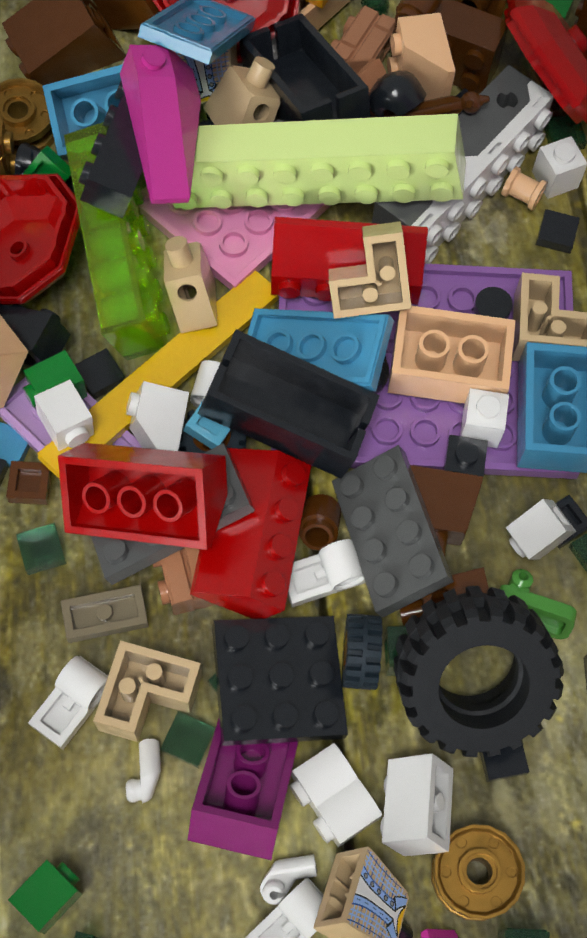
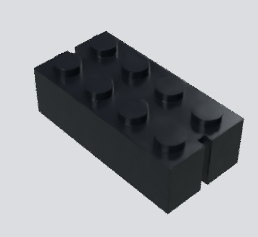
[239,13,371,122]
[197,329,380,479]

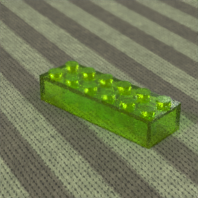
[64,122,171,361]

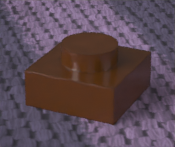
[6,461,52,505]

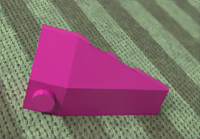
[120,45,201,204]

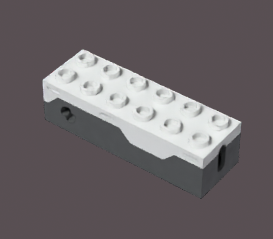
[372,65,554,264]

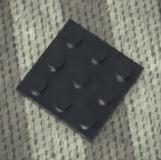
[212,616,348,746]

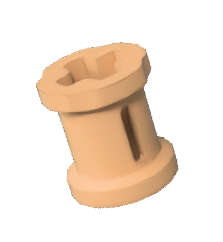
[501,166,548,211]

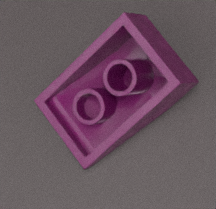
[187,719,298,860]

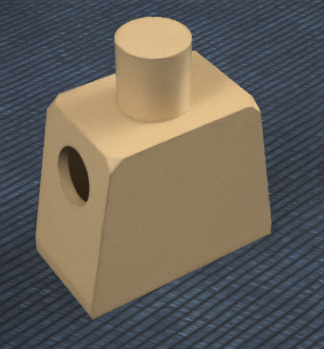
[203,56,281,125]
[164,236,217,333]

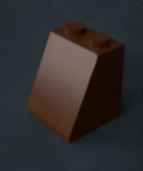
[2,0,126,85]

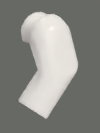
[126,739,161,804]

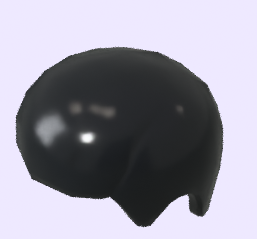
[369,70,427,117]

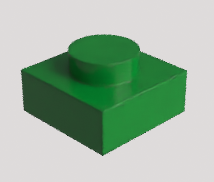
[23,145,75,182]

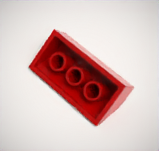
[271,217,428,305]
[58,443,228,550]
[190,448,311,619]

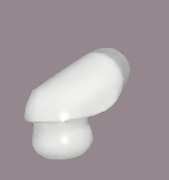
[260,854,317,905]

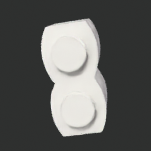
[289,743,382,847]

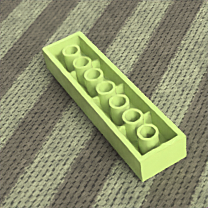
[172,114,466,210]

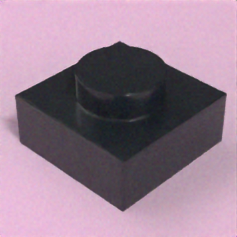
[444,435,488,477]

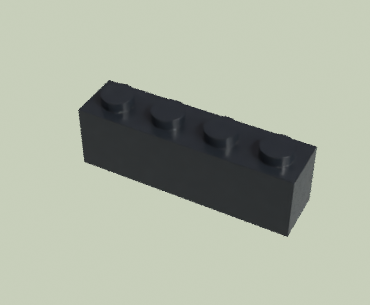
[78,81,143,219]

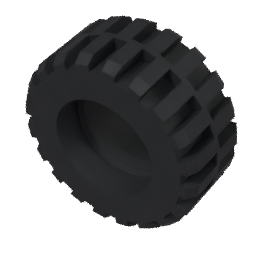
[394,586,564,758]

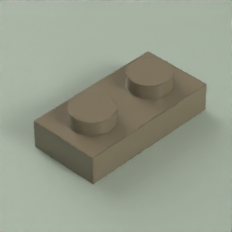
[61,585,149,643]

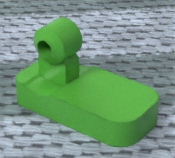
[499,569,577,639]

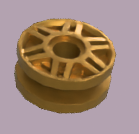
[0,78,55,153]
[431,824,525,921]

